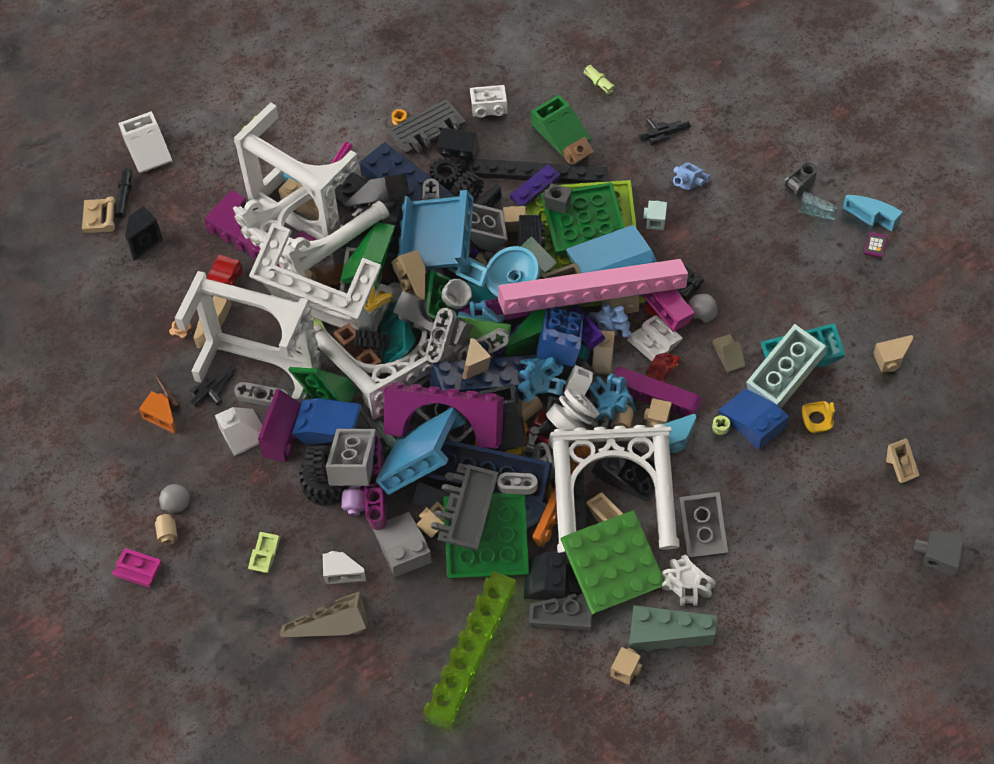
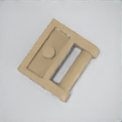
[82,197,117,233]

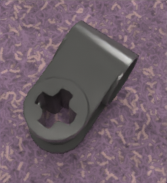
[783,162,817,196]

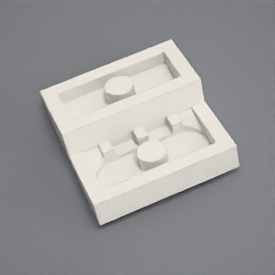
[627,315,683,363]

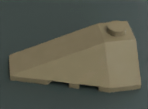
[280,591,368,637]

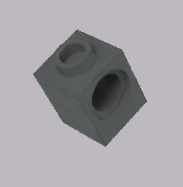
[543,183,572,214]

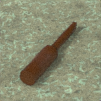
[154,375,180,410]

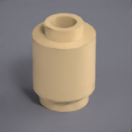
[611,405,634,429]
[155,514,178,545]

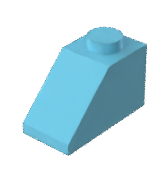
[665,414,696,453]

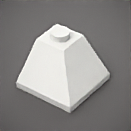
[215,407,262,456]

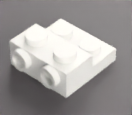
[470,85,508,118]

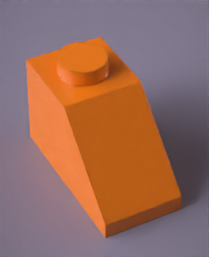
[139,391,177,434]

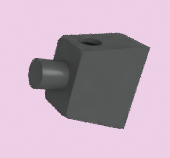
[913,531,964,577]

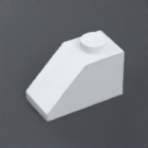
[323,551,366,585]

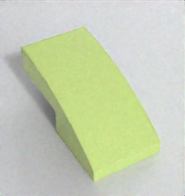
[248,532,281,573]

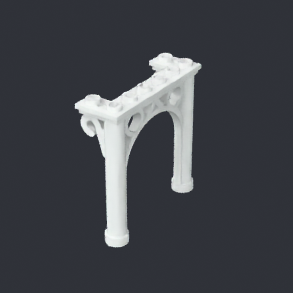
[233,186,389,277]
[314,282,466,420]
[549,424,680,553]

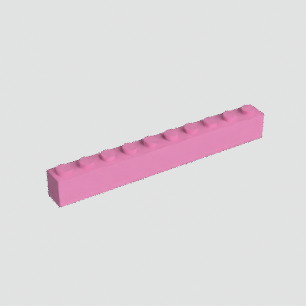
[498,259,688,315]

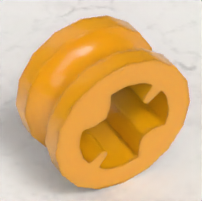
[391,109,407,125]

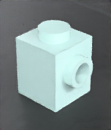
[643,201,667,231]

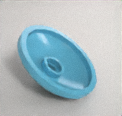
[485,246,540,297]

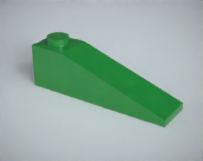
[340,222,395,290]

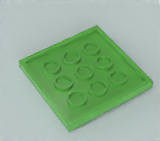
[560,510,665,615]

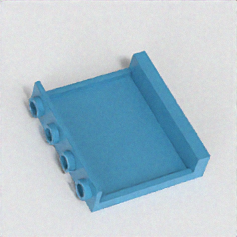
[397,190,474,269]
[375,407,466,495]

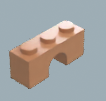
[333,323,382,377]

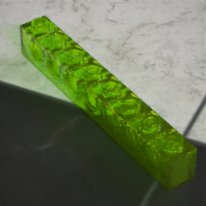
[423,571,516,731]

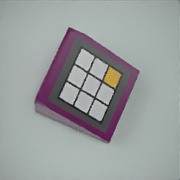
[864,232,887,258]

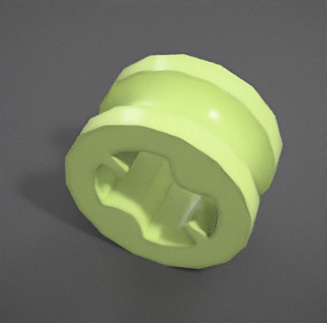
[712,415,730,435]

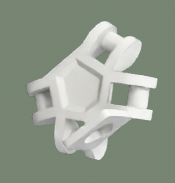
[661,555,716,606]

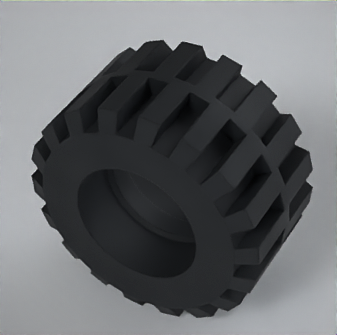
[299,452,349,505]

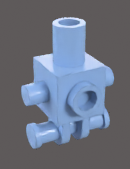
[673,162,711,190]
[588,303,631,337]

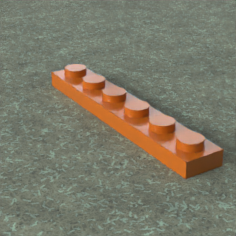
[532,446,590,548]

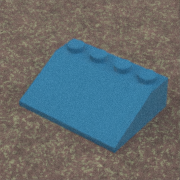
[566,225,657,273]

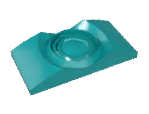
[380,299,415,364]
[760,323,845,367]

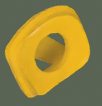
[365,286,393,312]
[802,401,835,433]

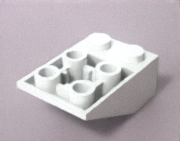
[118,111,173,174]

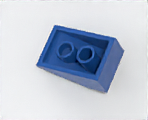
[718,389,789,450]
[292,398,361,445]

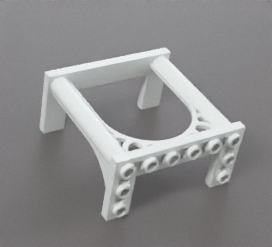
[234,103,363,257]
[249,222,395,332]
[175,271,322,403]

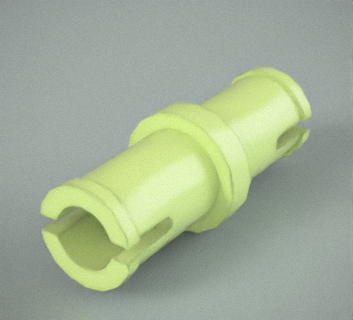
[584,65,615,95]

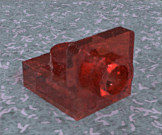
[645,353,679,382]

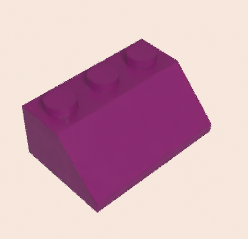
[258,389,301,462]

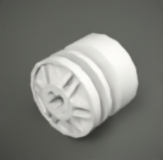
[546,388,599,431]

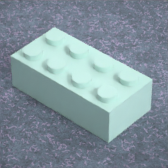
[746,324,826,408]

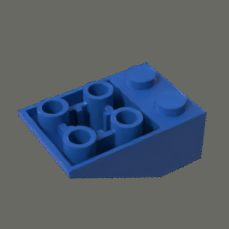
[536,307,584,367]

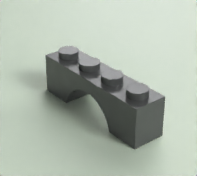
[393,291,473,347]

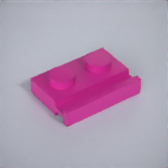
[112,548,162,588]

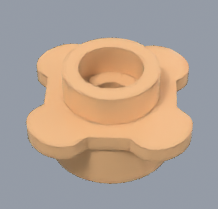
[169,321,191,338]

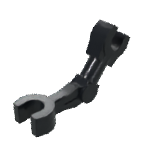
[524,419,558,458]

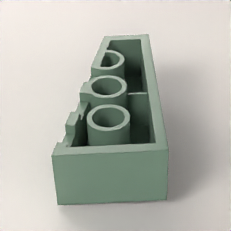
[629,606,717,652]

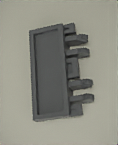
[388,99,466,154]
[431,463,498,551]

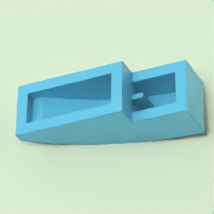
[843,195,903,232]
[448,257,490,287]

